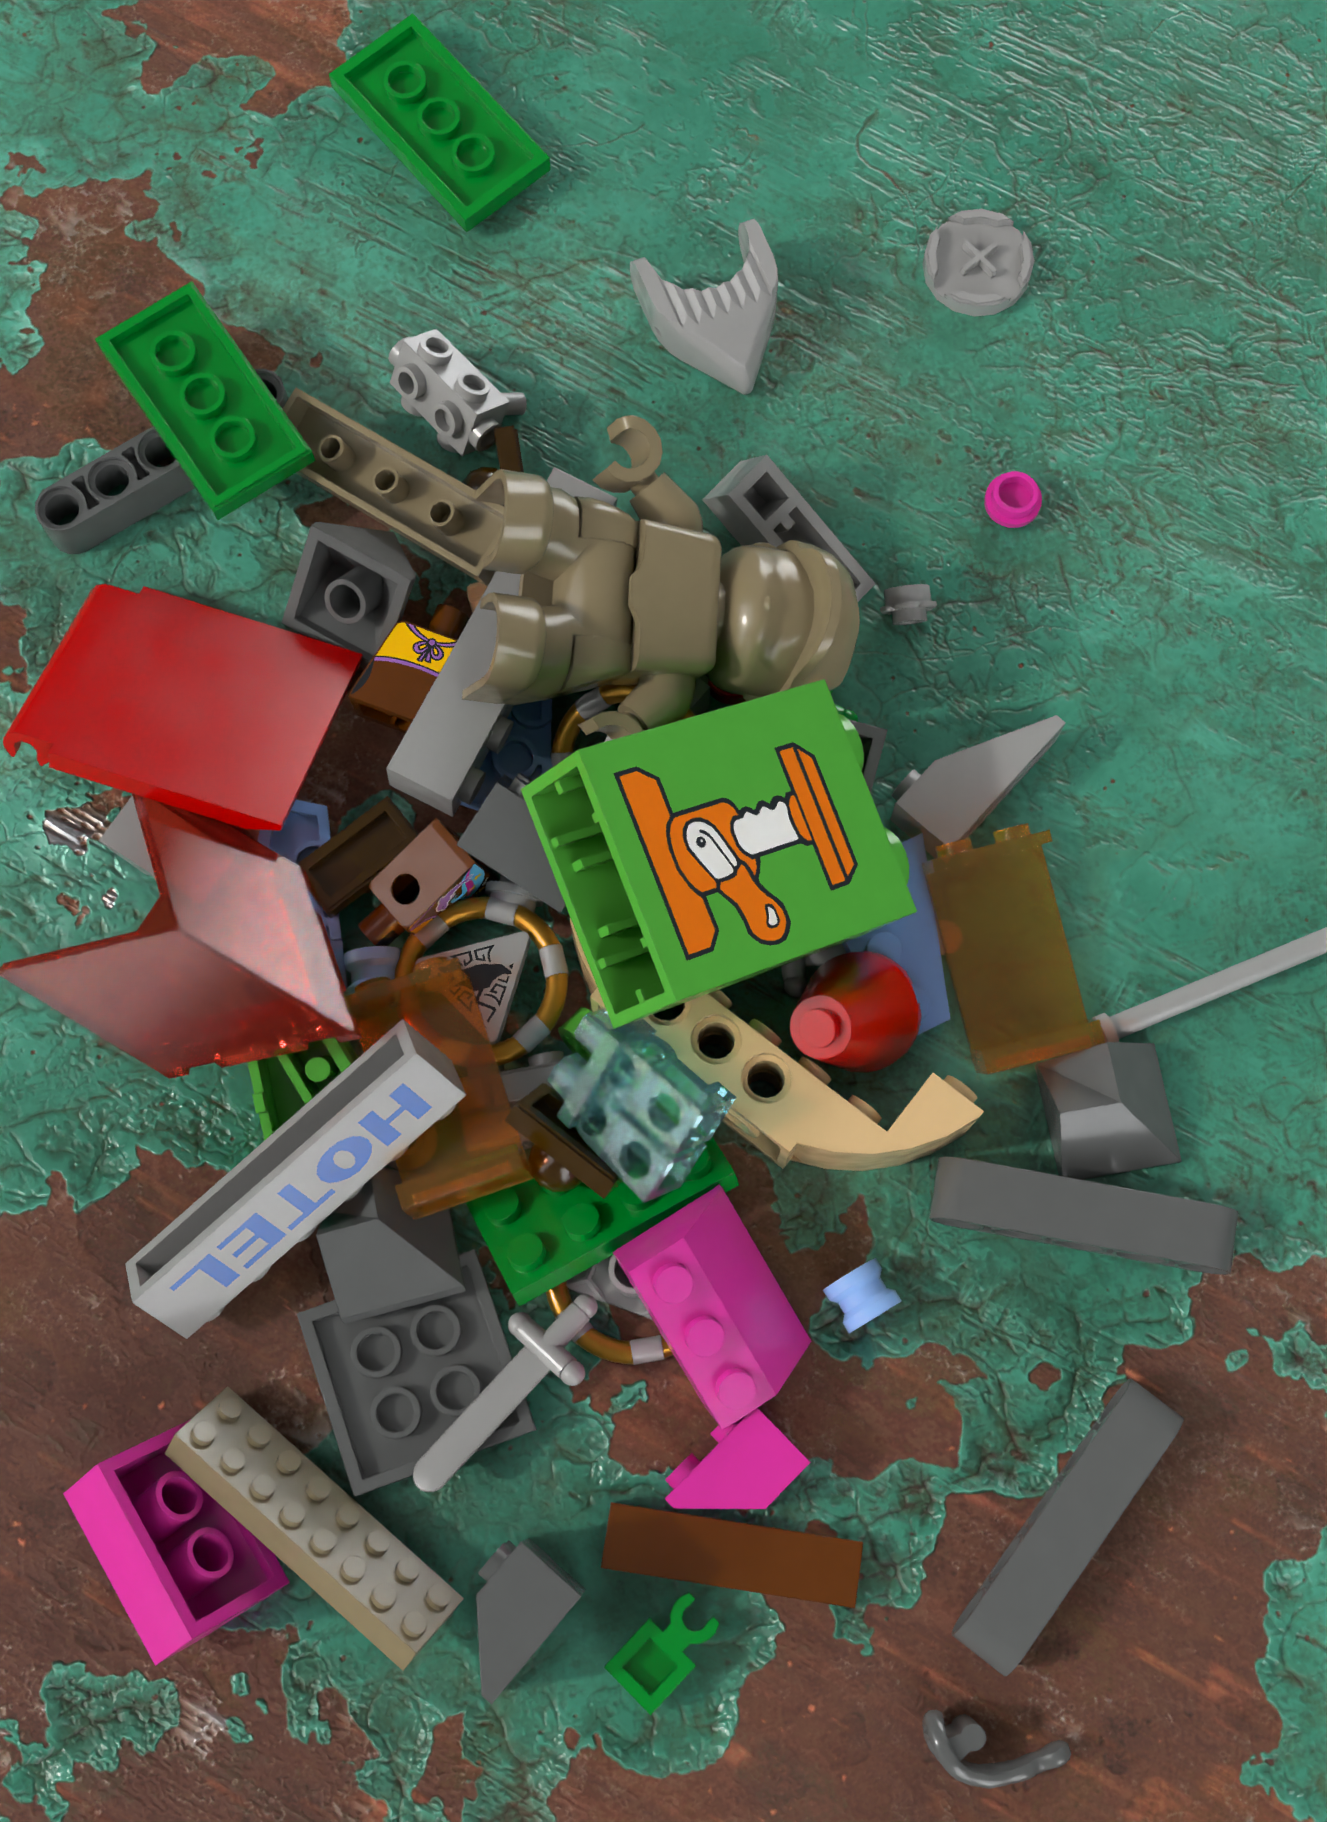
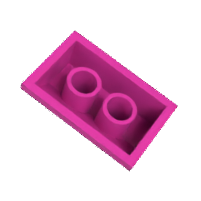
[613,1185,812,1430]
[63,1419,290,1666]

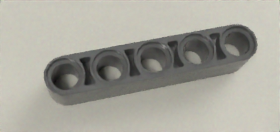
[35,369,288,554]
[929,1157,1238,1275]
[951,1378,1184,1677]

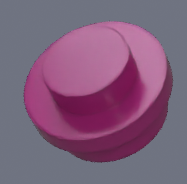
[984,471,1042,528]

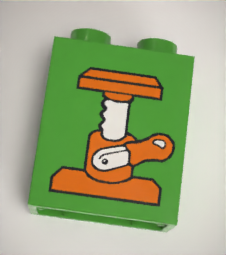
[521,679,917,1029]

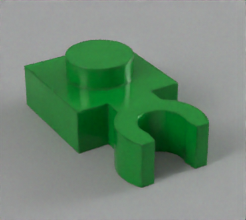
[604,1592,719,1715]

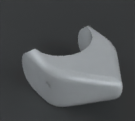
[630,219,778,395]

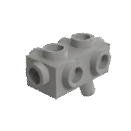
[388,329,527,456]

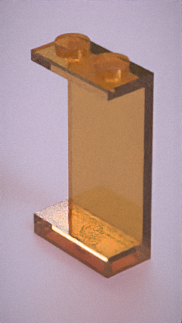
[921,823,1105,1075]
[339,956,534,1220]

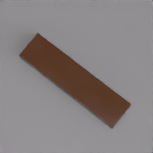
[601,1502,863,1608]

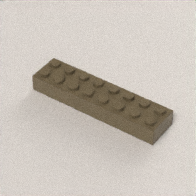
[282,387,504,587]
[165,1386,464,1671]

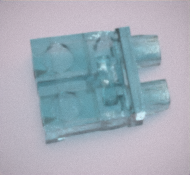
[547,1008,737,1203]

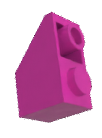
[665,1408,811,1509]

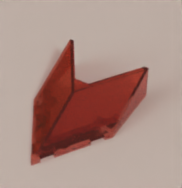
[0,794,362,1079]

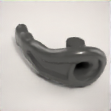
[922,1710,1071,1789]

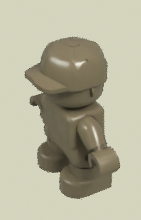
[462,415,860,740]

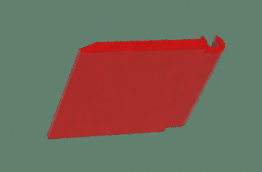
[3,584,363,831]

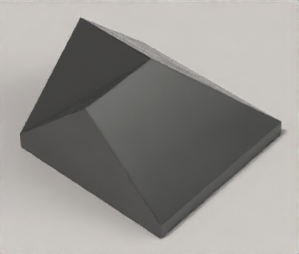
[281,522,416,669]
[1035,1042,1182,1180]
[316,1168,466,1324]

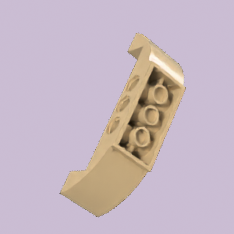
[570,918,984,1171]

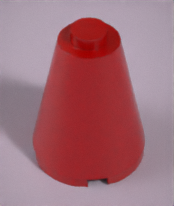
[790,951,922,1073]

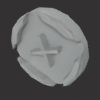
[922,209,1034,317]

